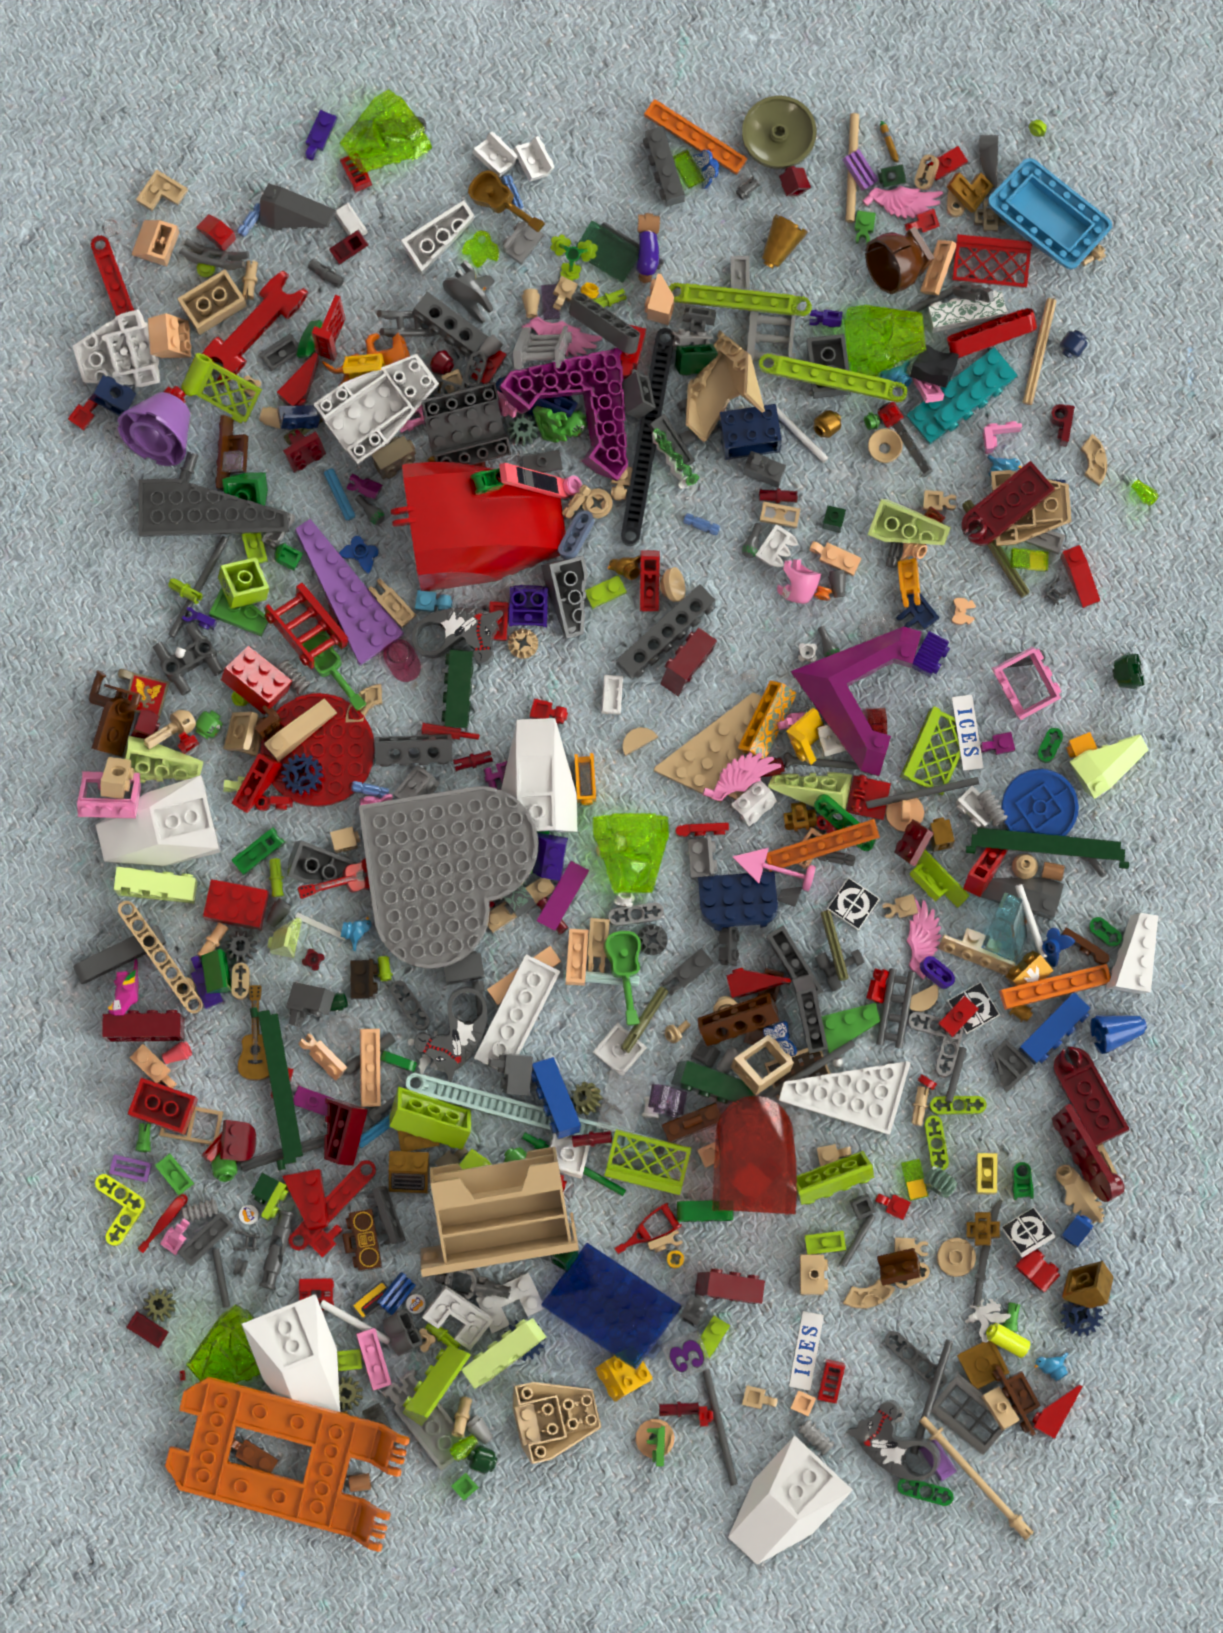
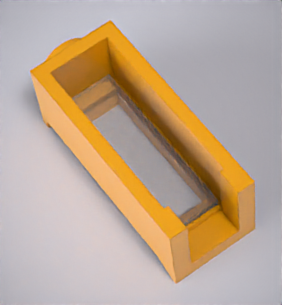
[574,753,596,805]

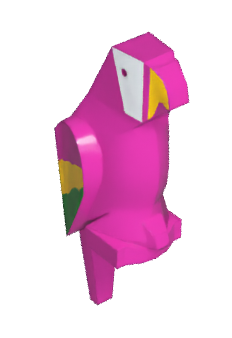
[108,959,139,1015]

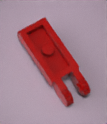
[675,822,729,837]

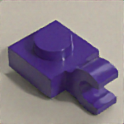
[809,309,843,328]
[182,607,217,630]

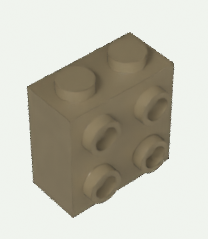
[371,435,416,479]

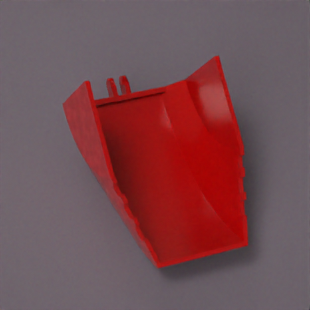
[390,462,566,591]

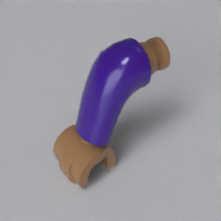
[636,213,660,283]

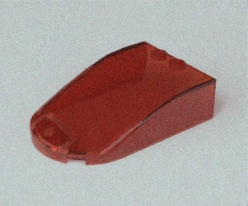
[712,1096,797,1216]

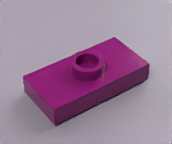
[293,1086,334,1116]

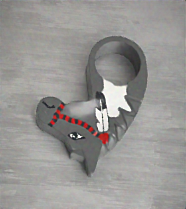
[411,608,503,665]
[414,987,487,1082]
[846,1399,941,1481]

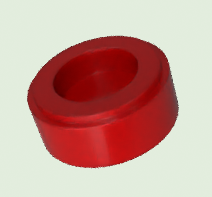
[918,1074,937,1090]

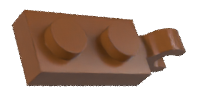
[232,1439,279,1473]

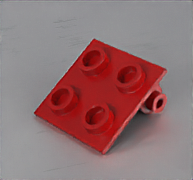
[846,775,891,820]

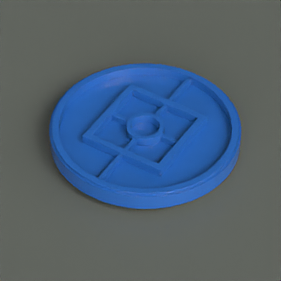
[1001,769,1079,836]

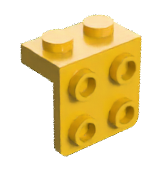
[786,708,824,765]
[594,1346,652,1403]

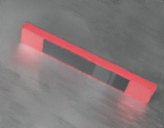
[499,463,570,499]

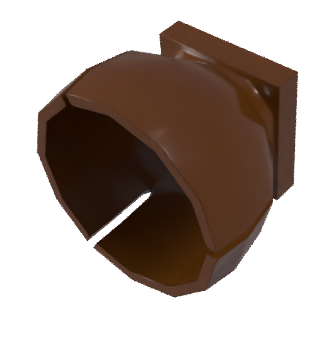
[865,227,935,294]

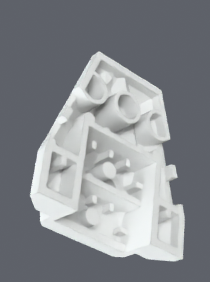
[72,309,160,387]

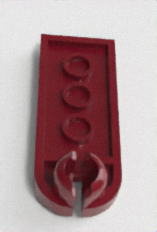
[961,460,1055,546]
[1053,1046,1130,1147]
[1051,1103,1125,1202]

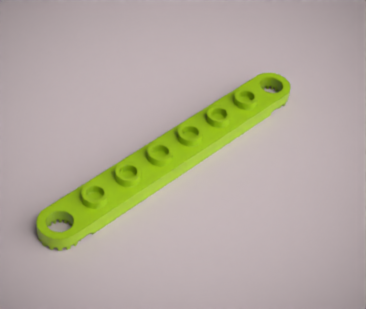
[668,282,812,316]
[759,353,907,402]

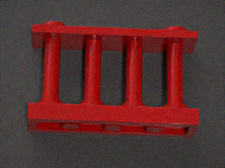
[265,582,348,670]

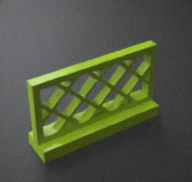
[900,706,961,796]
[604,1129,692,1195]

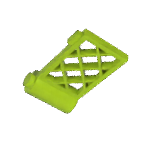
[180,353,262,423]

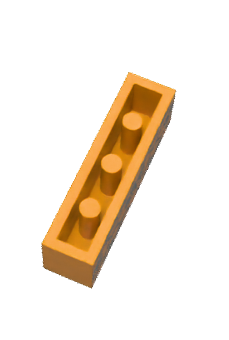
[738,680,797,760]

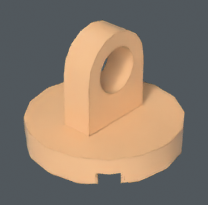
[886,798,924,832]

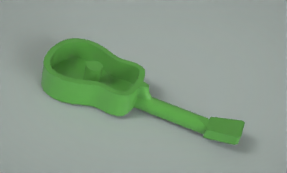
[302,631,366,711]
[604,931,641,1026]

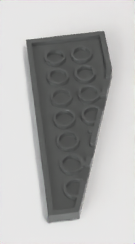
[138,478,289,537]

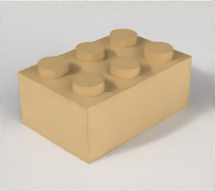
[177,269,247,335]

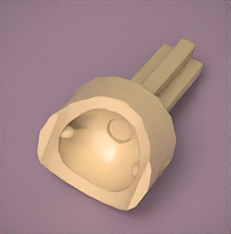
[143,710,196,749]

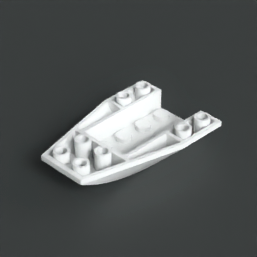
[313,354,439,465]
[501,718,578,833]

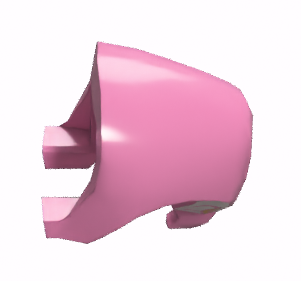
[777,559,821,604]

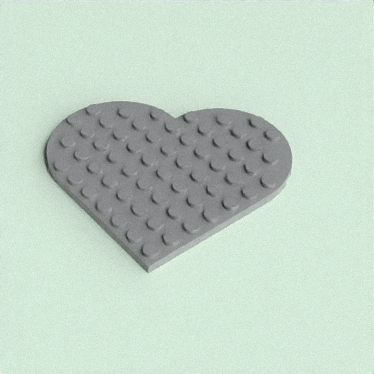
[359,786,538,969]

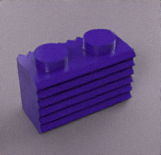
[911,631,950,678]

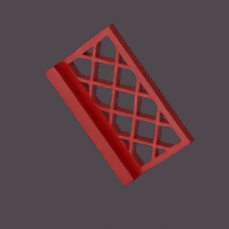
[952,234,1032,288]
[312,295,346,362]

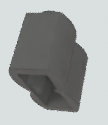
[383,1309,423,1356]

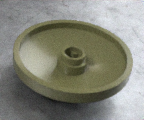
[742,95,817,169]

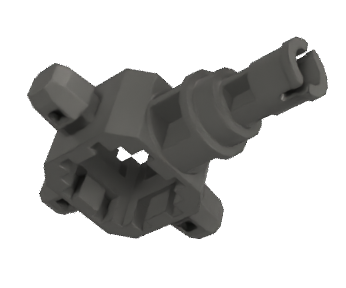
[435,1268,511,1300]

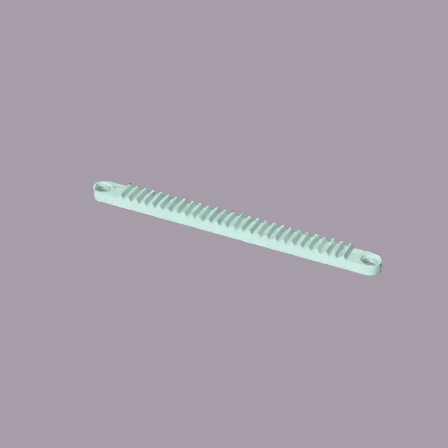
[406,1073,668,1160]

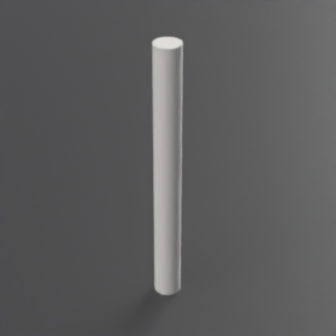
[776,406,829,463]
[1015,884,1047,958]
[320,1300,391,1345]

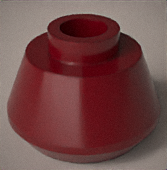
[430,350,454,375]

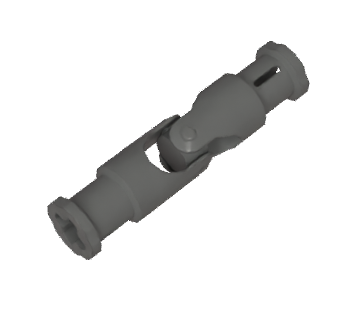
[259,1210,296,1290]

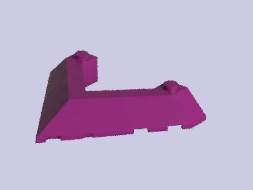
[499,348,628,481]
[790,626,922,776]

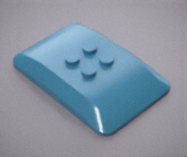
[988,158,1112,269]

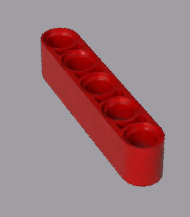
[947,308,1037,358]

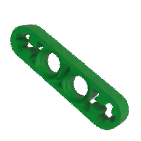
[814,794,876,851]

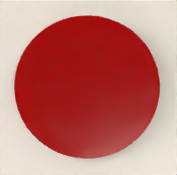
[260,693,375,807]

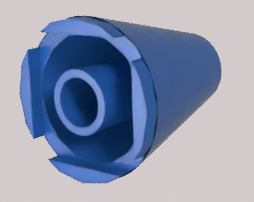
[1090,1015,1147,1054]

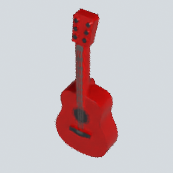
[297,857,370,899]

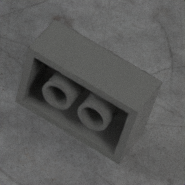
[806,334,851,399]

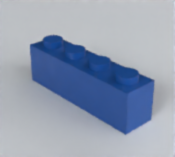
[1019,992,1091,1065]
[531,1057,581,1139]

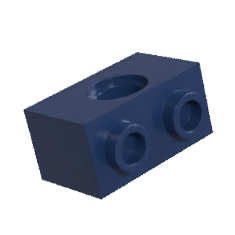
[89,375,136,416]

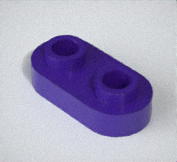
[920,956,955,989]

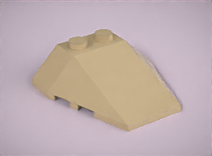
[991,470,1071,546]

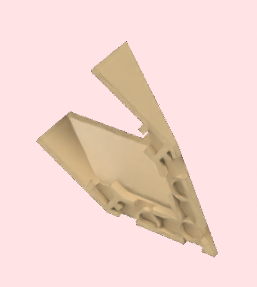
[686,331,765,442]

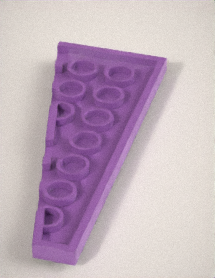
[295,519,404,666]

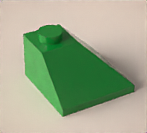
[222,472,268,506]

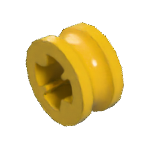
[667,1250,684,1268]

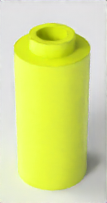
[986,1323,1031,1358]

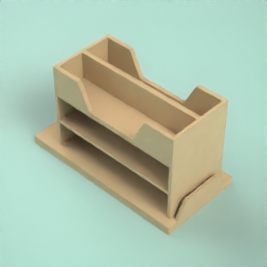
[420,1146,579,1277]

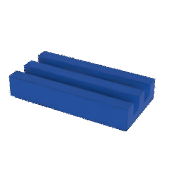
[377,1272,416,1315]

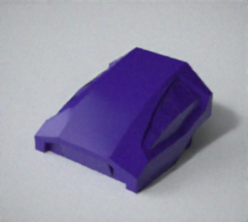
[509,585,548,627]

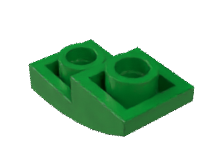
[297,320,323,359]

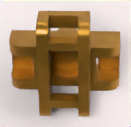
[783,802,817,832]
[967,1212,1000,1246]

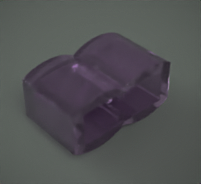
[648,1084,688,1118]

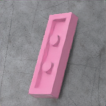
[356,1328,392,1391]

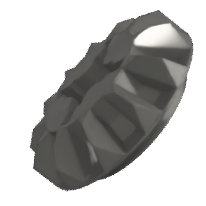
[638,924,668,955]

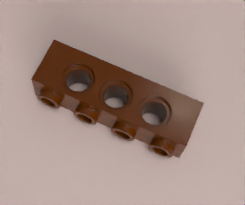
[697,993,779,1047]

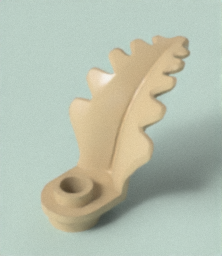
[1056,1165,1104,1223]

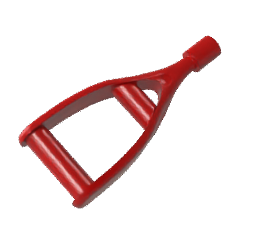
[138,1194,188,1253]
[614,1203,682,1255]

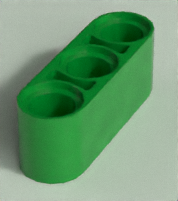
[677,1200,734,1222]

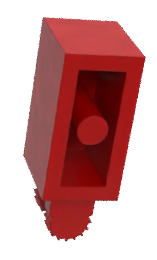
[620,325,646,380]

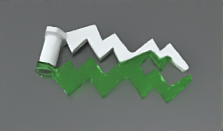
[652,428,699,490]

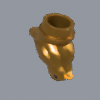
[608,555,641,580]

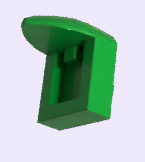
[274,542,303,571]

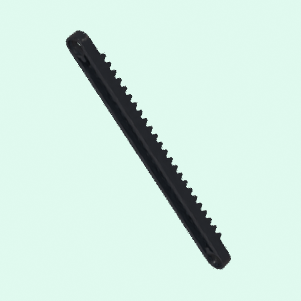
[621,328,675,546]

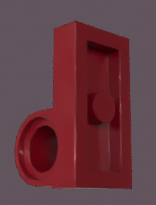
[1050,404,1075,447]

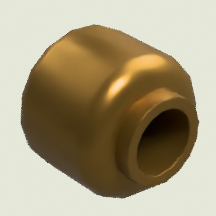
[813,410,842,438]

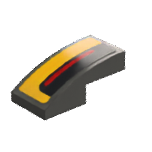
[350,1280,393,1321]

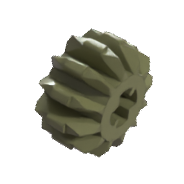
[570,1082,603,1115]
[143,1288,177,1322]
[339,1377,363,1410]

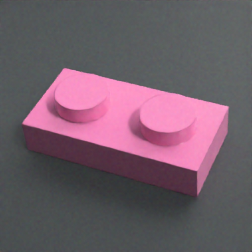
[912,378,944,403]

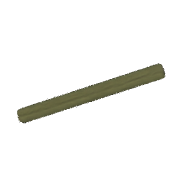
[962,500,1030,598]

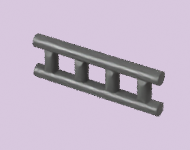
[876,968,916,1049]

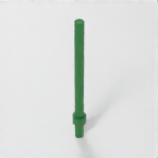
[521,1132,626,1197]

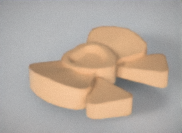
[951,598,976,625]

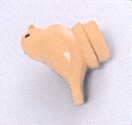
[899,543,927,561]

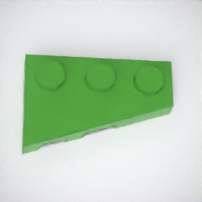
[209,587,269,637]
[821,1003,880,1054]

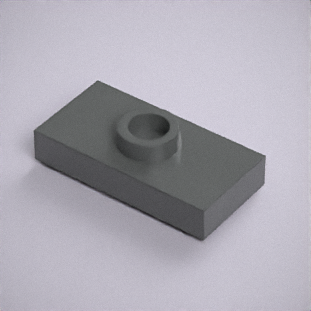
[522,450,563,473]

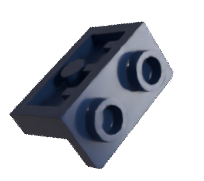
[277,405,320,430]

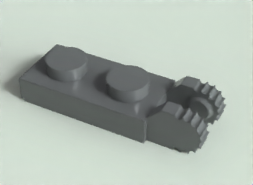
[661,948,714,996]

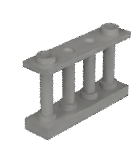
[747,289,800,362]
[513,326,572,369]

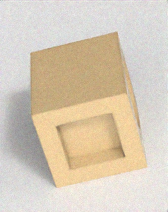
[330,827,360,854]

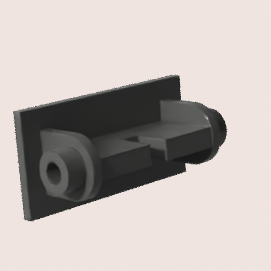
[718,927,740,966]

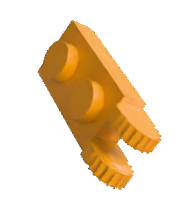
[898,558,921,608]

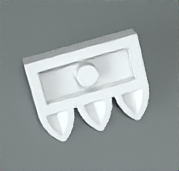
[755,524,798,567]

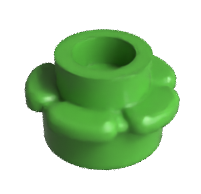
[864,412,880,430]

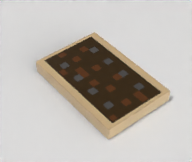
[764,1048,830,1100]

